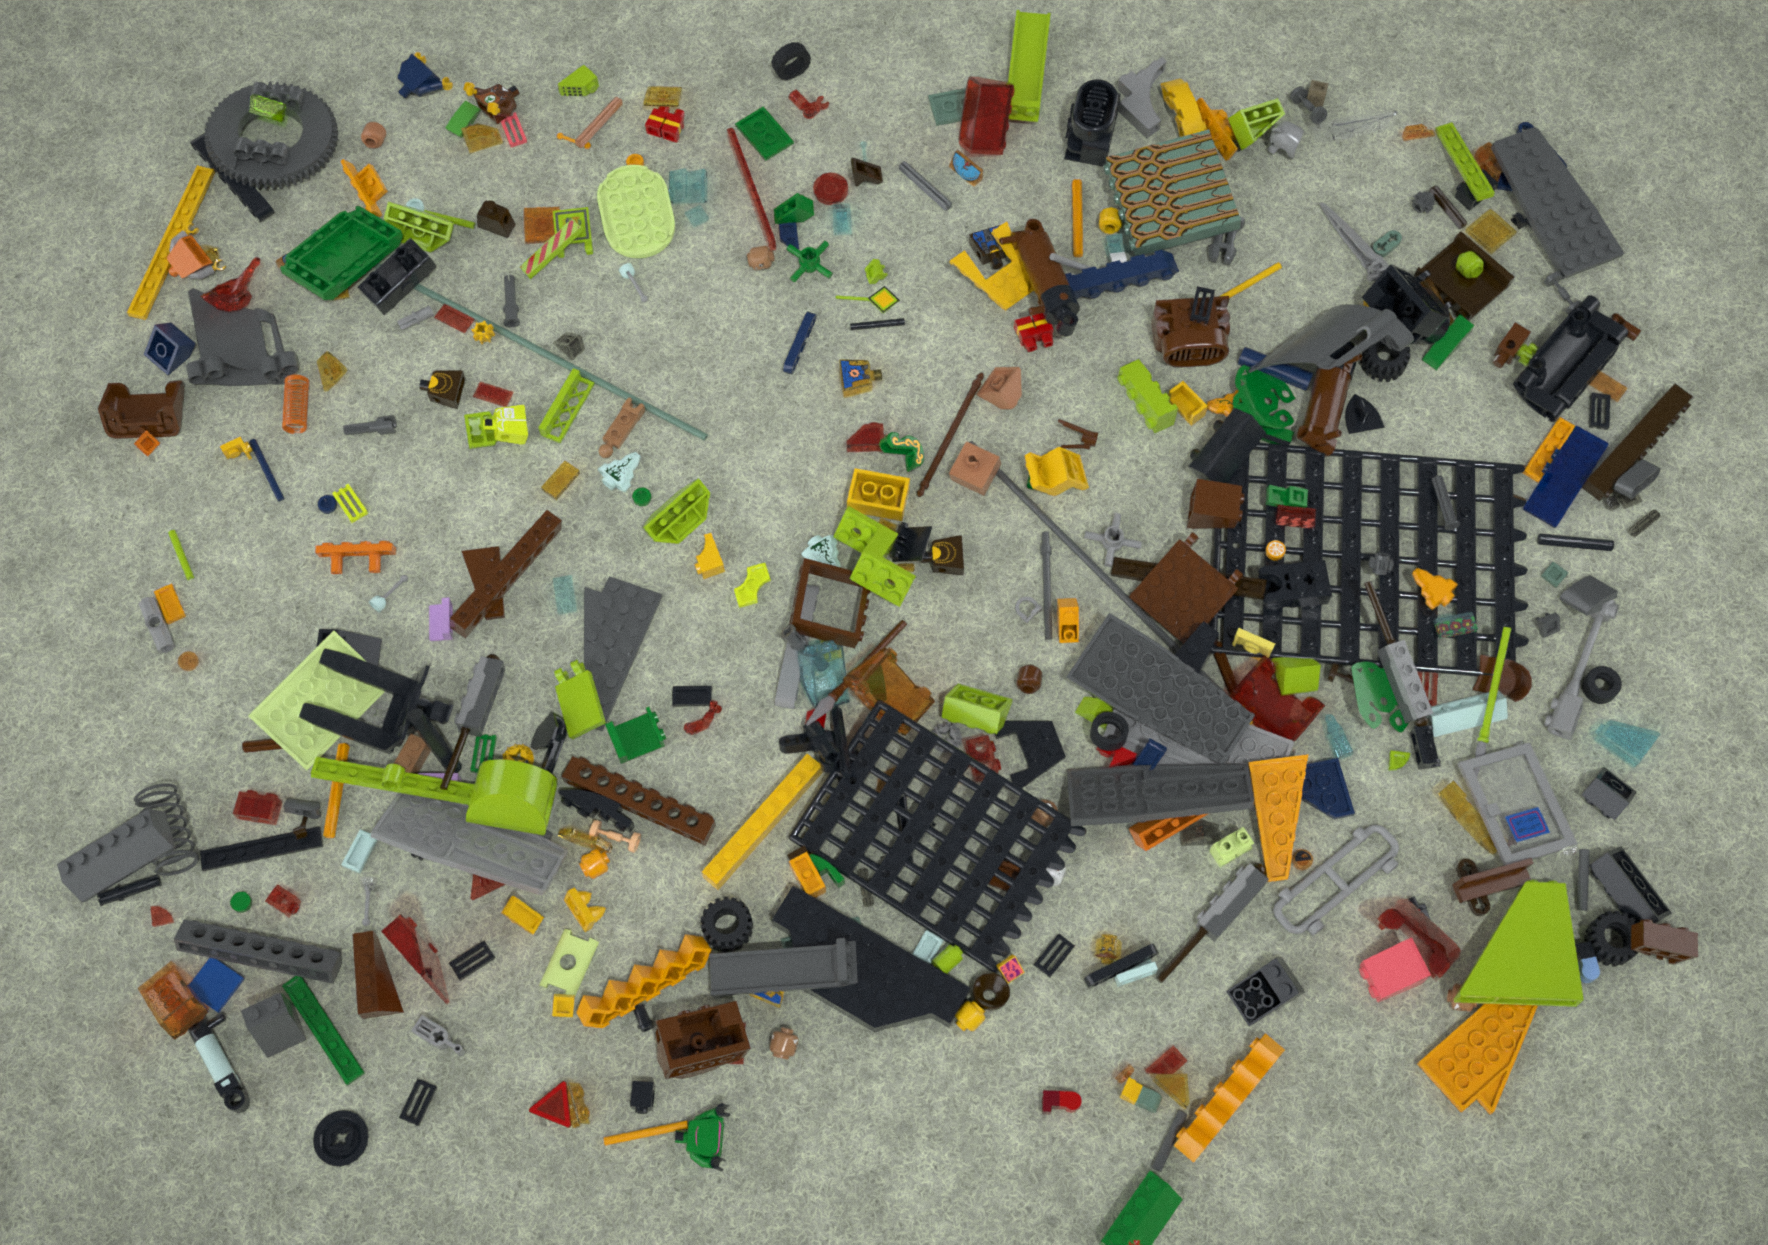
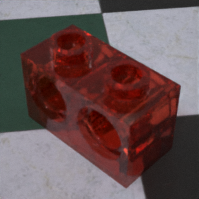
[965,735,1001,783]

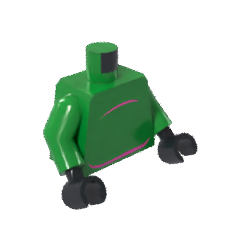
[675,1103,730,1172]

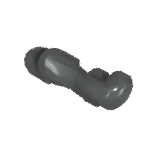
[1209,216,1245,265]

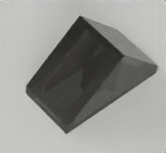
[553,332,585,361]
[1179,820,1221,846]

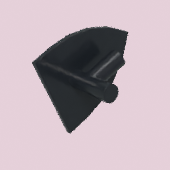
[1345,394,1385,434]

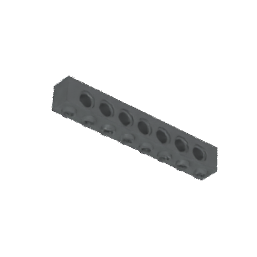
[174,919,342,984]

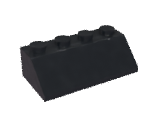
[1589,846,1672,924]

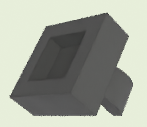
[1536,612,1560,638]

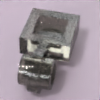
[1604,491,1642,511]

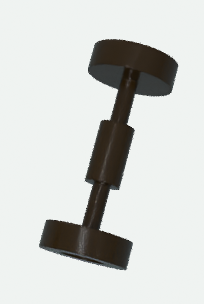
[1327,662,1354,684]

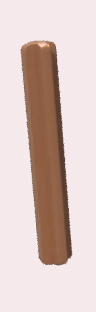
[575,97,623,148]

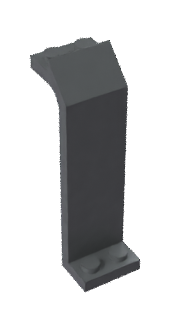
[709,938,858,999]

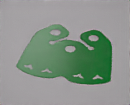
[1233,365,1296,429]
[1351,662,1409,733]

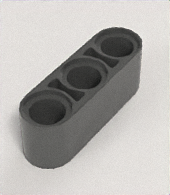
[1614,459,1661,499]

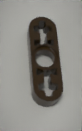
[1456,858,1491,917]

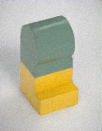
[1120,1077,1163,1113]

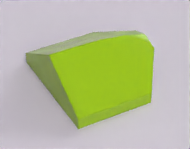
[464,411,497,449]

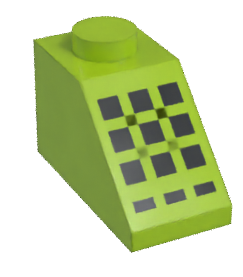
[557,64,599,96]

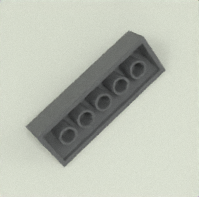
[57,809,176,902]

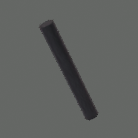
[850,318,905,331]

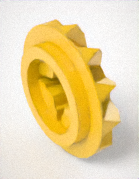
[502,744,534,765]

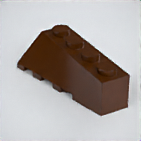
[352,931,404,1019]

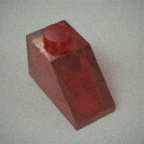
[847,422,884,452]

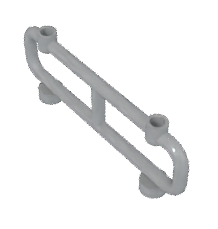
[1273,824,1399,936]

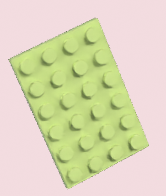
[248,631,385,770]

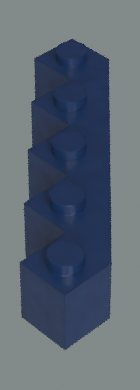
[1065,250,1179,299]

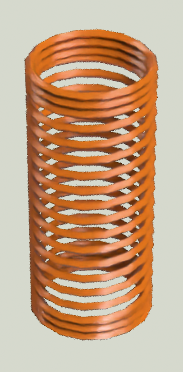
[282,374,309,434]

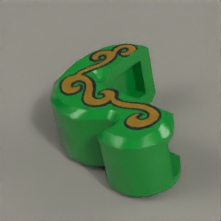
[879,432,925,472]

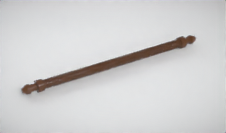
[917,373,984,497]

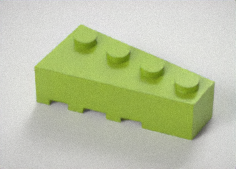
[1117,359,1178,434]

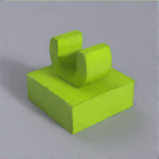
[864,259,888,284]

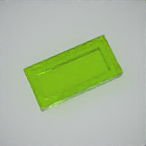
[249,94,286,123]

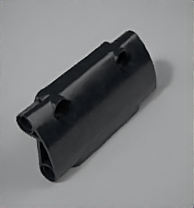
[1513,295,1628,422]

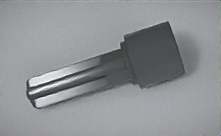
[343,415,397,435]

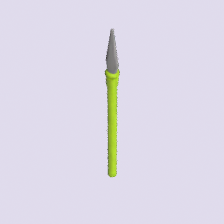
[1474,627,1511,777]

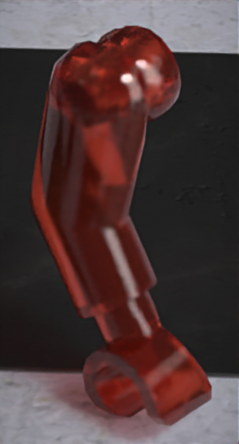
[684,700,722,735]

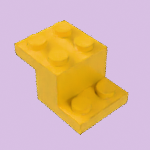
[1024,447,1089,496]

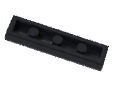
[406,709,462,773]

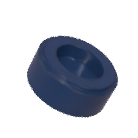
[317,495,337,514]

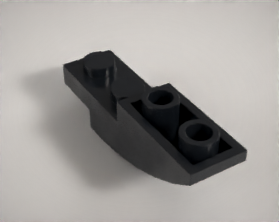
[558,789,635,833]

